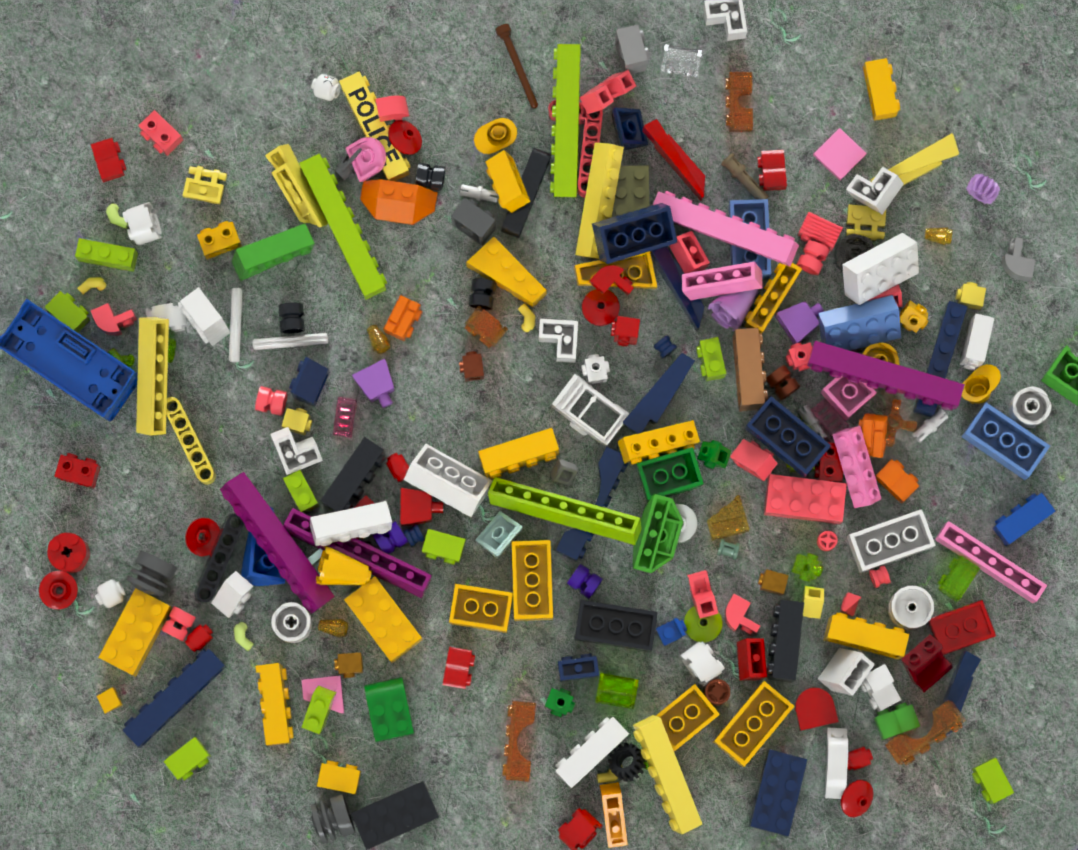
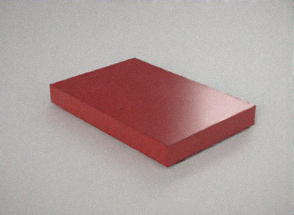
[928,600,996,655]

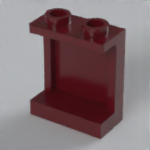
[901,634,953,693]

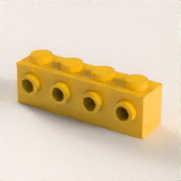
[744,263,802,334]
[618,420,700,465]

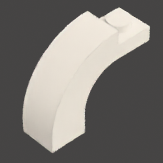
[825,728,848,799]

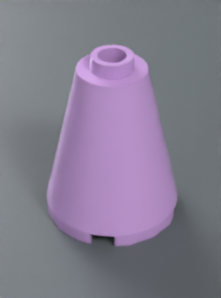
[708,289,759,331]

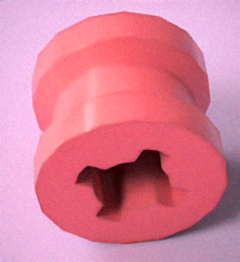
[817,531,838,552]
[869,565,891,588]

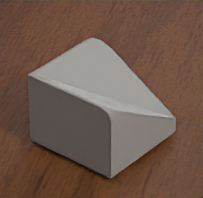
[550,458,578,486]

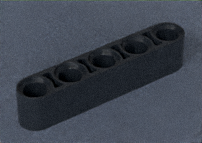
[501,148,552,238]
[194,513,244,602]

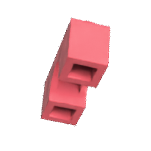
[579,69,636,114]

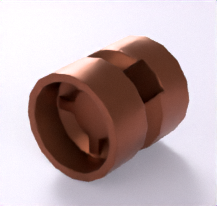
[766,365,801,401]
[703,679,730,706]

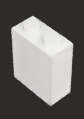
[959,314,994,370]
[818,648,875,696]

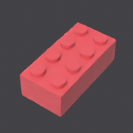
[764,474,847,524]

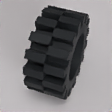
[608,743,647,782]

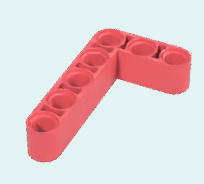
[548,100,603,198]

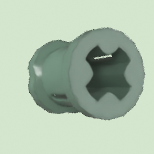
[717,538,740,560]

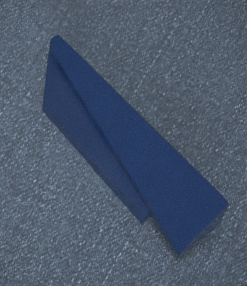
[650,246,705,331]
[623,353,695,435]
[928,651,981,741]

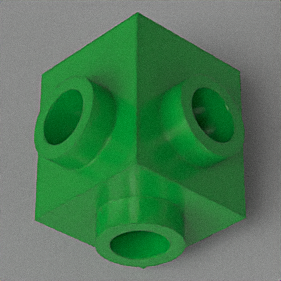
[697,440,731,469]
[544,688,576,718]

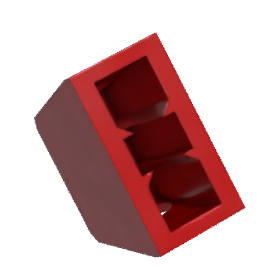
[400,488,444,527]

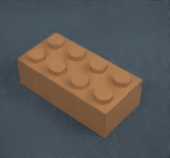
[732,328,768,412]

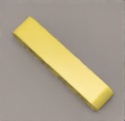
[166,397,216,485]

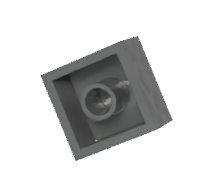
[451,198,496,247]

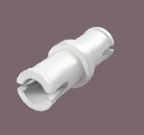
[460,184,499,203]
[912,409,948,443]

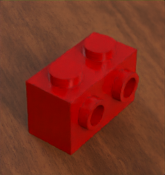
[611,316,640,346]
[814,442,843,483]
[54,453,101,489]
[736,638,767,681]

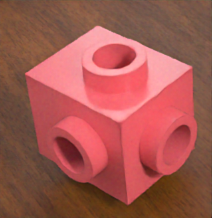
[785,342,812,372]

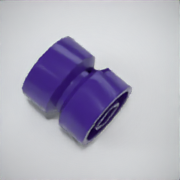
[372,521,408,554]
[567,564,603,599]

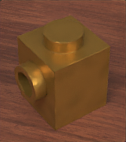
[758,569,789,596]
[334,652,363,678]

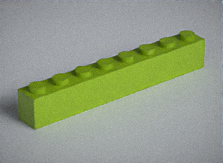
[550,44,581,198]
[299,153,387,300]
[488,477,642,545]

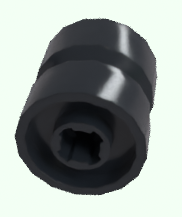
[415,162,446,191]
[469,278,497,310]
[278,302,305,334]

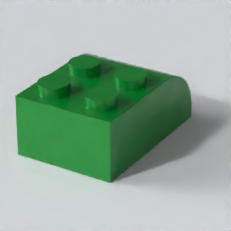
[636,447,704,503]
[364,677,415,743]

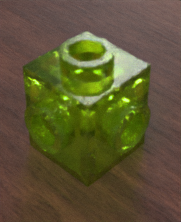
[791,553,824,582]

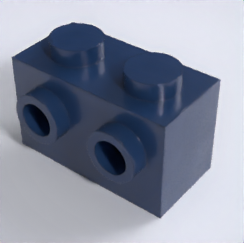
[558,653,599,682]

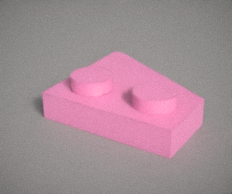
[302,676,344,714]

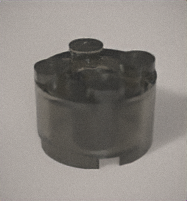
[834,234,874,272]

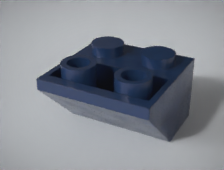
[289,357,330,407]

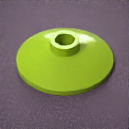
[684,606,722,643]

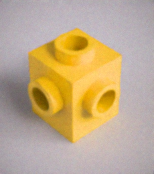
[899,300,929,333]

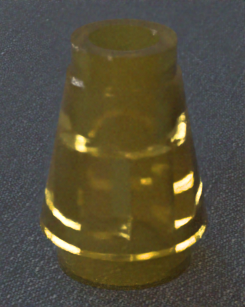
[924,227,953,246]
[367,324,391,354]
[318,619,348,638]

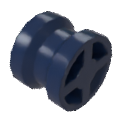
[653,335,677,359]
[403,524,425,547]

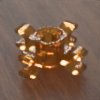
[875,399,917,447]

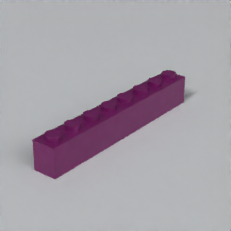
[807,341,965,411]
[220,472,335,614]
[284,508,432,599]

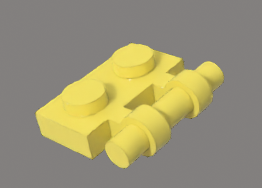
[182,166,227,205]
[846,204,886,241]

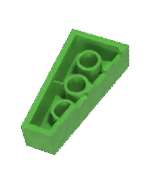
[231,223,315,281]
[1040,345,1078,406]

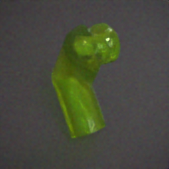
[107,348,135,367]

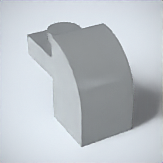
[1002,237,1035,282]

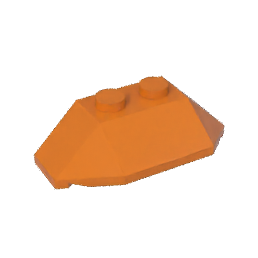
[360,179,438,225]

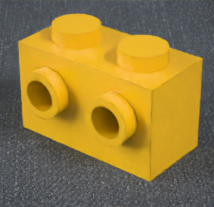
[197,221,242,260]
[317,760,361,795]

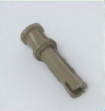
[721,153,769,200]

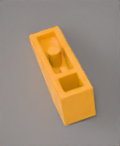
[600,782,628,848]

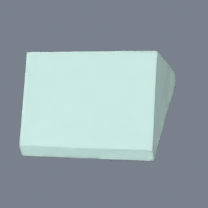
[475,511,523,559]

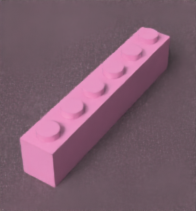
[935,521,1047,604]

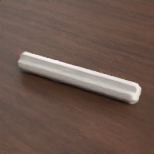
[229,288,242,363]
[253,333,328,350]

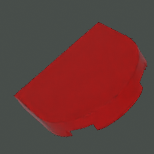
[795,688,839,731]

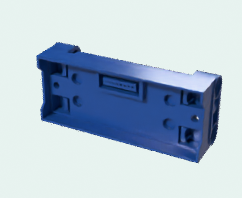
[0,299,138,422]

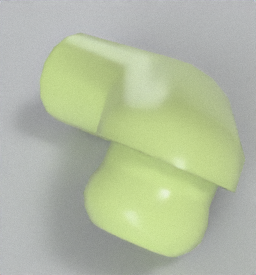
[106,204,129,229]
[234,622,254,651]

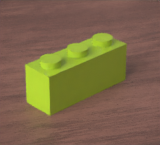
[75,238,138,272]

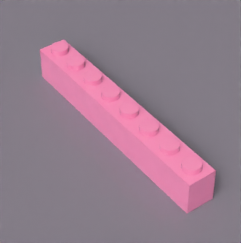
[653,191,799,266]

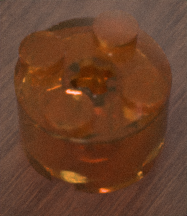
[464,306,508,349]

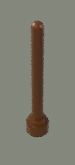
[495,24,538,109]

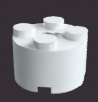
[123,202,162,245]
[145,302,187,332]
[1009,387,1051,428]
[271,602,312,643]
[680,641,725,687]

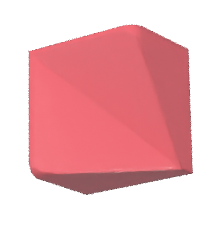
[840,592,862,616]

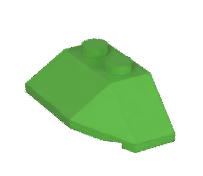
[633,494,684,573]

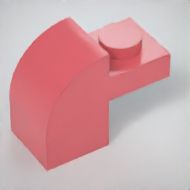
[375,96,410,122]
[91,303,137,336]
[687,570,718,619]
[725,594,760,635]

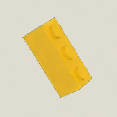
[863,58,900,121]
[485,150,530,213]

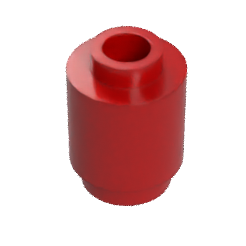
[385,453,409,483]
[184,624,214,652]
[847,746,873,771]

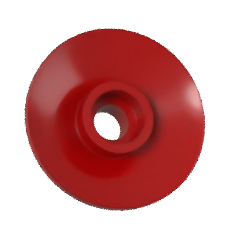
[388,120,422,155]
[582,289,620,326]
[185,518,220,556]
[39,571,78,610]
[841,780,874,817]

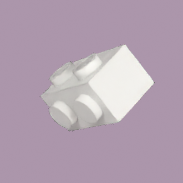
[212,571,253,618]

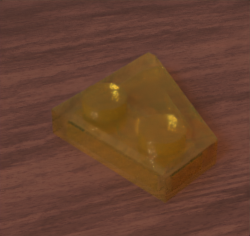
[707,495,750,541]

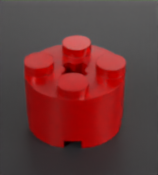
[47,533,90,574]
[558,808,603,850]

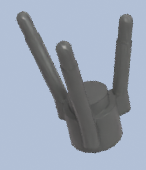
[334,136,362,181]

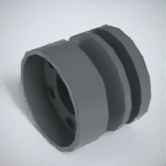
[126,550,177,598]
[311,794,355,844]

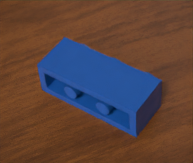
[992,493,1055,546]

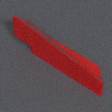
[642,119,705,201]

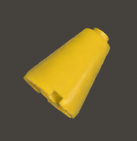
[316,546,372,585]

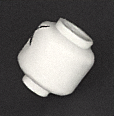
[311,74,341,101]
[95,579,126,608]

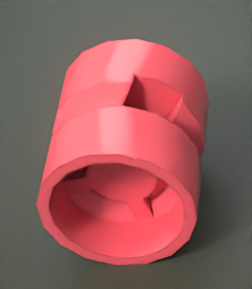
[796,240,830,275]
[255,386,288,416]
[161,606,196,642]

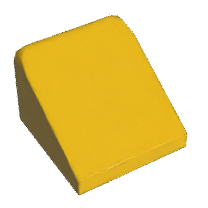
[97,687,123,714]

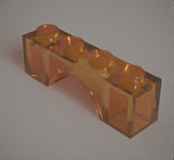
[885,700,966,766]
[502,701,536,782]

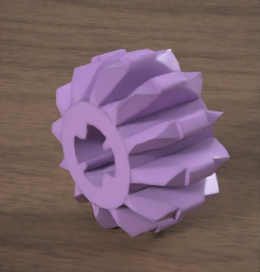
[966,174,1000,204]

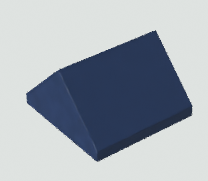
[612,107,648,151]

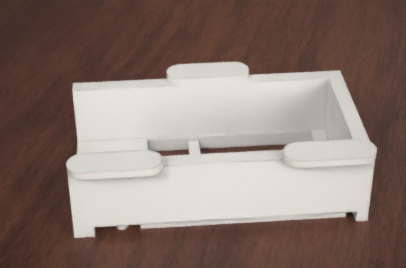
[552,374,629,447]

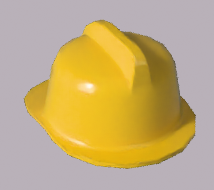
[474,118,517,154]
[962,364,1001,404]

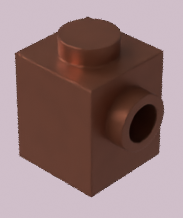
[459,351,484,382]

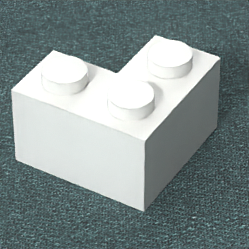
[703,0,747,41]
[846,167,904,214]
[539,319,578,363]
[270,427,323,475]
[860,664,901,712]

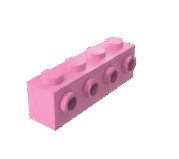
[682,262,763,300]
[832,426,882,508]

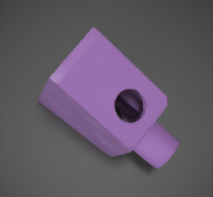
[775,301,824,344]
[352,359,395,408]

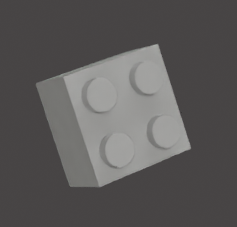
[615,25,650,75]

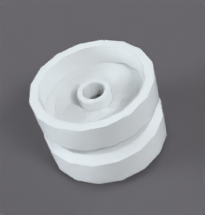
[888,586,934,630]

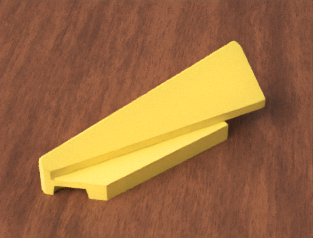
[870,133,959,186]
[265,144,328,228]

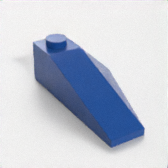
[241,507,285,586]

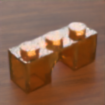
[725,72,753,132]

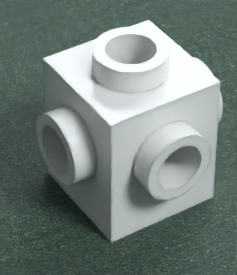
[581,354,610,385]

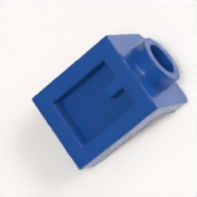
[656,618,687,646]

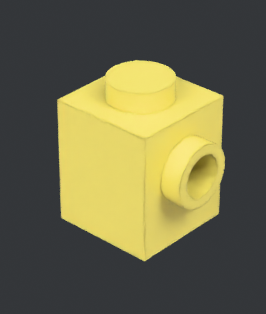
[955,282,986,310]
[281,408,312,435]
[802,586,824,619]

